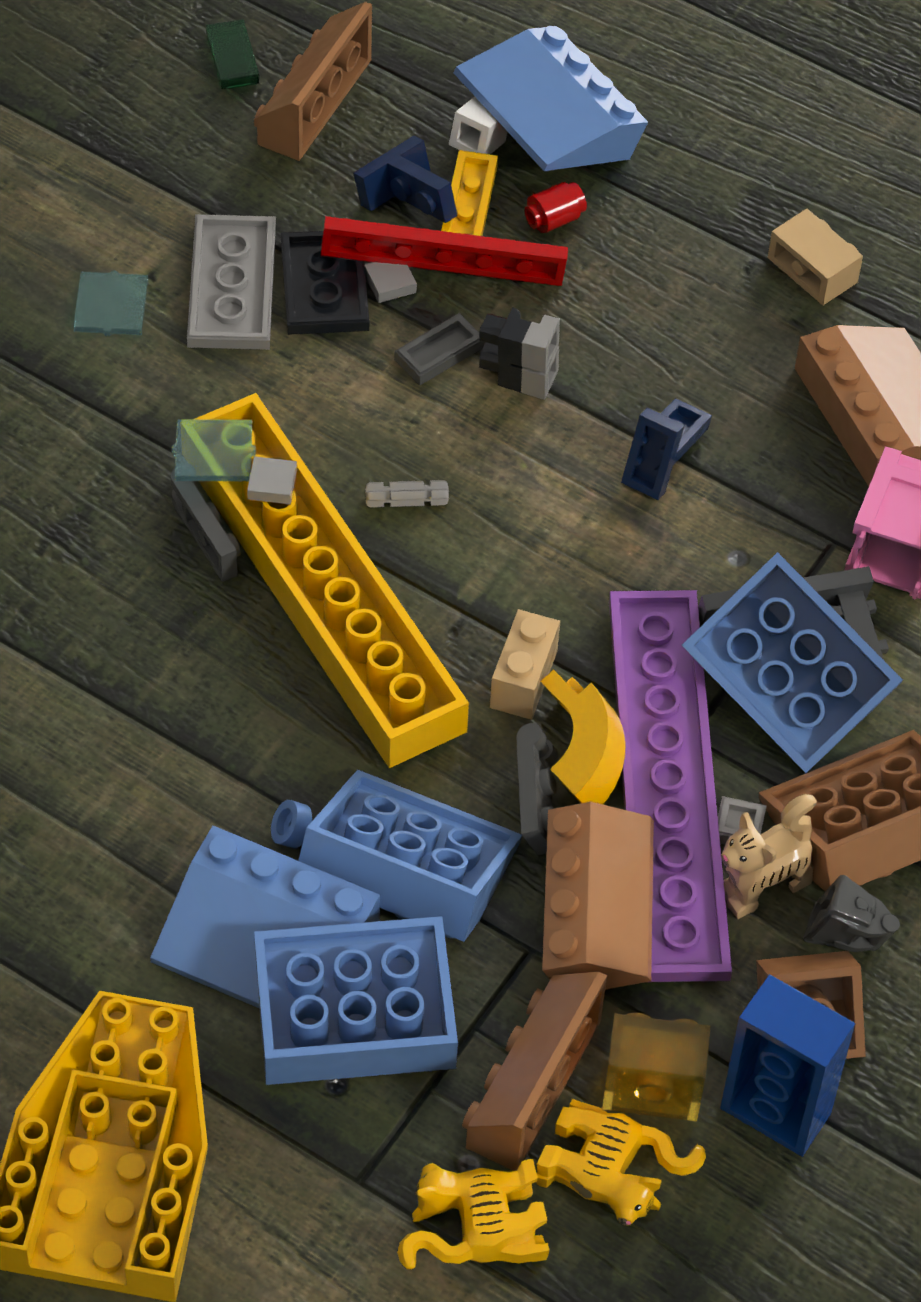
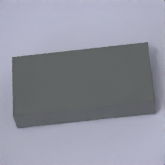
[394,313,485,386]

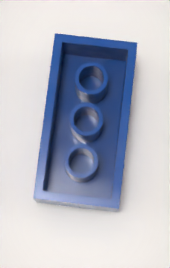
[720,974,855,1157]

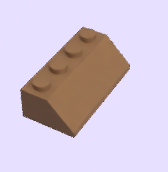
[254,2,372,161]
[542,802,654,989]
[462,972,607,1171]

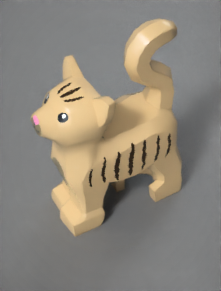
[721,794,817,920]

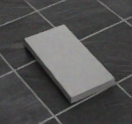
[187,214,276,350]

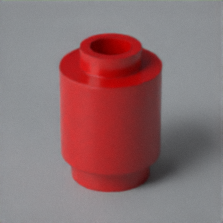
[524,182,587,233]

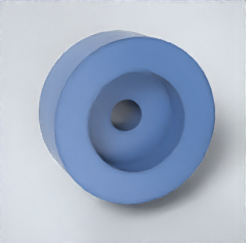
[271,800,312,848]

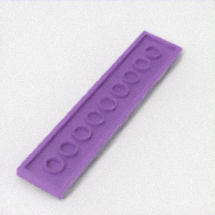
[609,590,732,982]

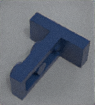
[353,136,458,223]
[621,398,712,500]

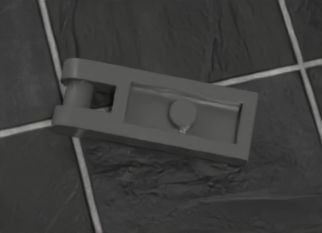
[171,465,241,582]
[516,723,558,855]

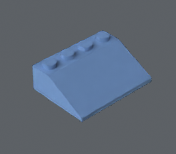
[453,26,648,171]
[682,552,903,773]
[298,769,522,942]
[150,826,380,1009]
[254,916,458,1085]

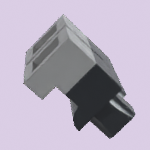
[479,307,560,400]

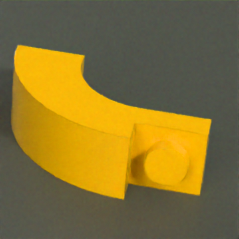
[540,669,626,804]

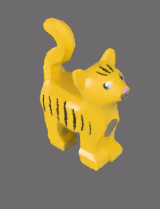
[537,1099,706,1226]
[397,1159,549,1270]

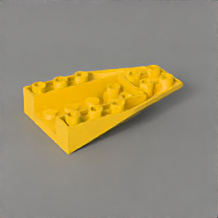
[0,991,208,1302]

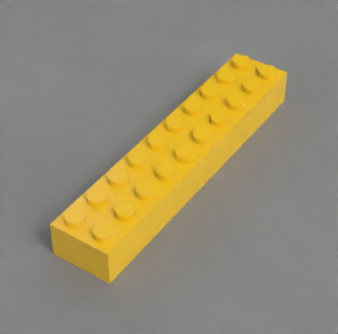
[180,393,469,768]

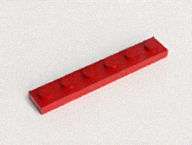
[321,216,568,286]

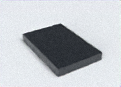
[281,231,370,335]

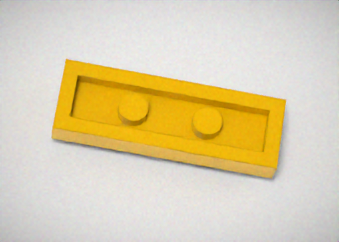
[441,150,498,236]

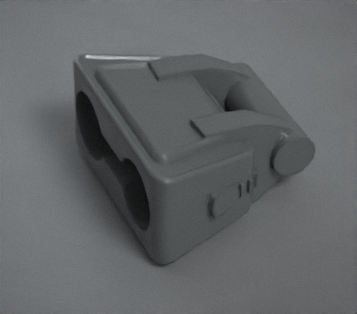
[803,875,900,952]

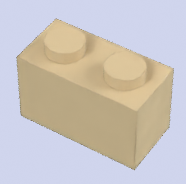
[768,209,863,305]
[490,609,560,720]

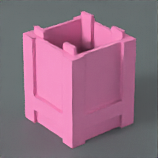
[845,446,921,599]

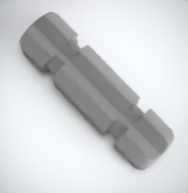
[365,480,449,508]

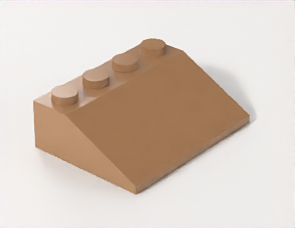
[795,325,921,487]
[759,730,921,891]

